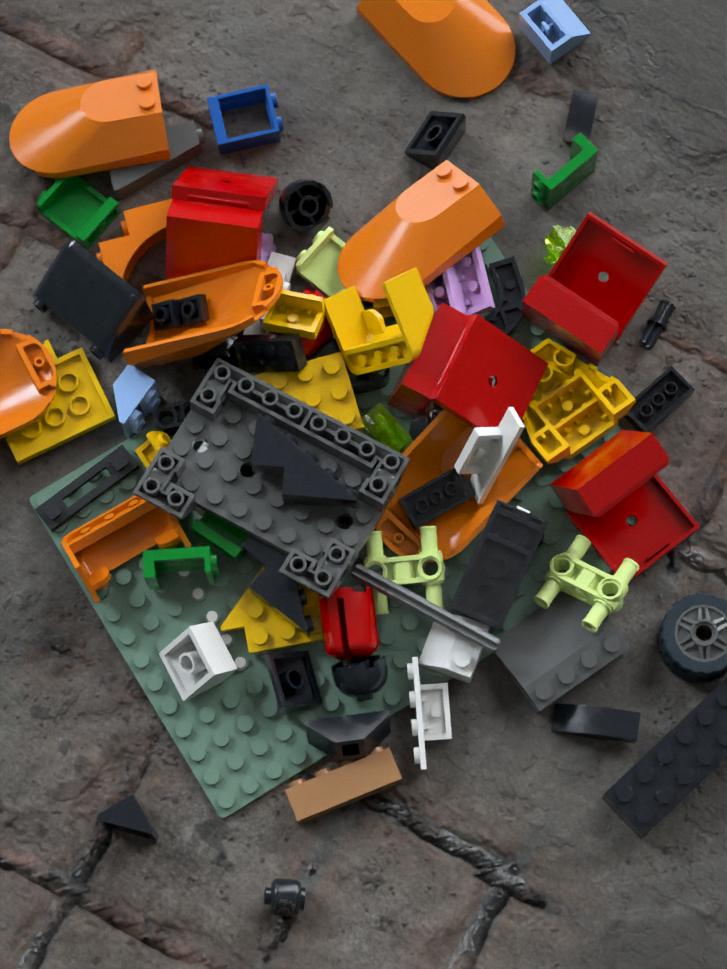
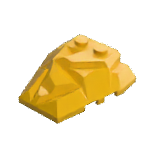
[522,338,636,464]

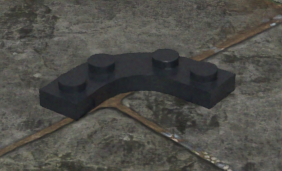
[484,256,526,336]

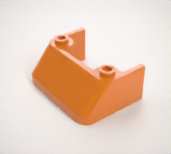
[61,495,192,603]

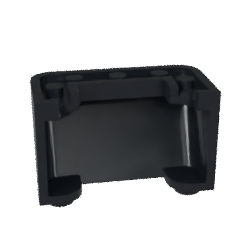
[32,238,153,363]

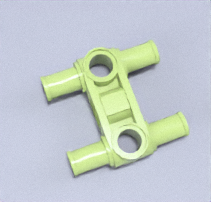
[364,526,445,615]
[534,535,639,633]

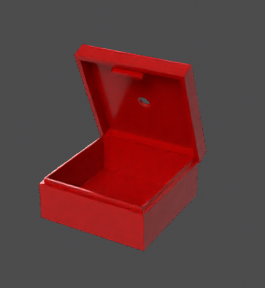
[166,166,279,280]
[522,212,668,366]
[387,302,549,429]
[549,430,700,583]

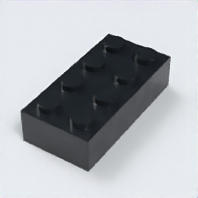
[233,333,307,373]
[624,365,695,432]
[397,468,475,530]

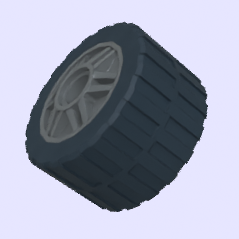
[657,592,727,683]

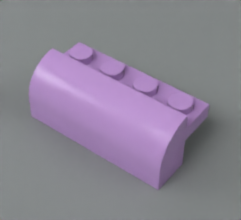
[425,246,495,316]

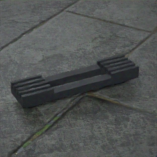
[35,445,140,533]

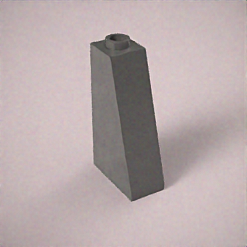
[109,120,205,200]

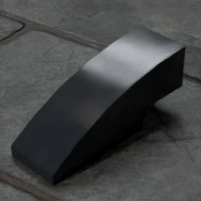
[551,703,641,744]

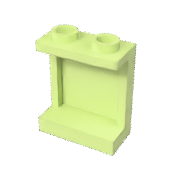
[295,226,346,298]

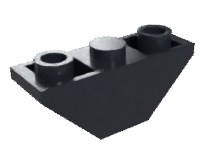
[305,710,391,761]

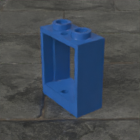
[207,84,284,155]

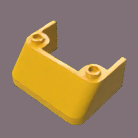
[324,267,434,375]

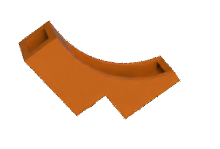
[96,198,173,282]

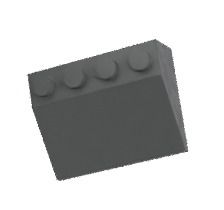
[494,592,630,713]

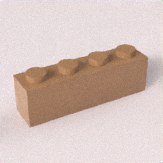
[285,746,402,825]

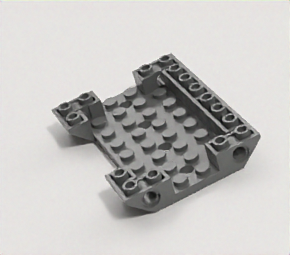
[133,357,410,599]

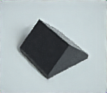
[404,111,466,170]
[264,651,323,716]
[97,794,159,841]

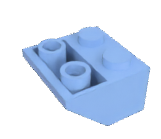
[518,0,591,64]
[113,365,161,438]

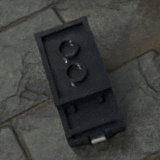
[449,499,548,631]

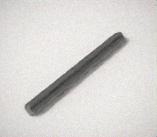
[351,564,501,653]

